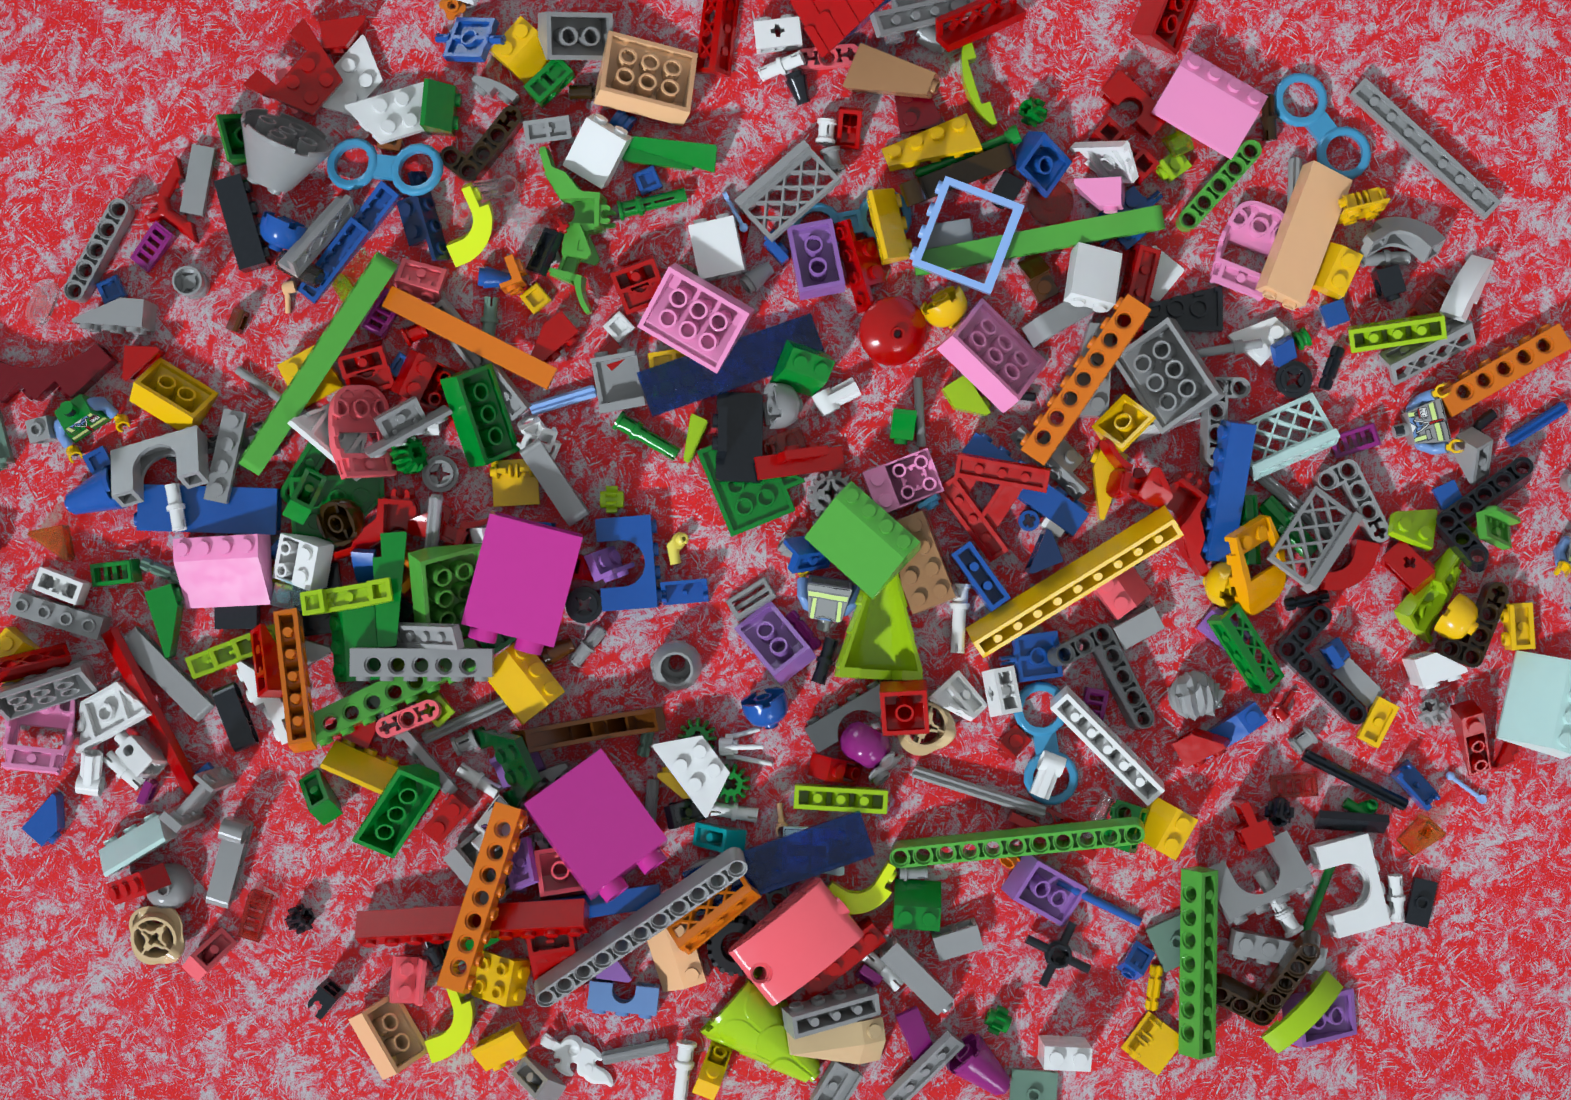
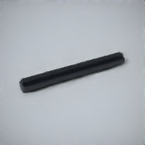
[1301,749,1409,810]

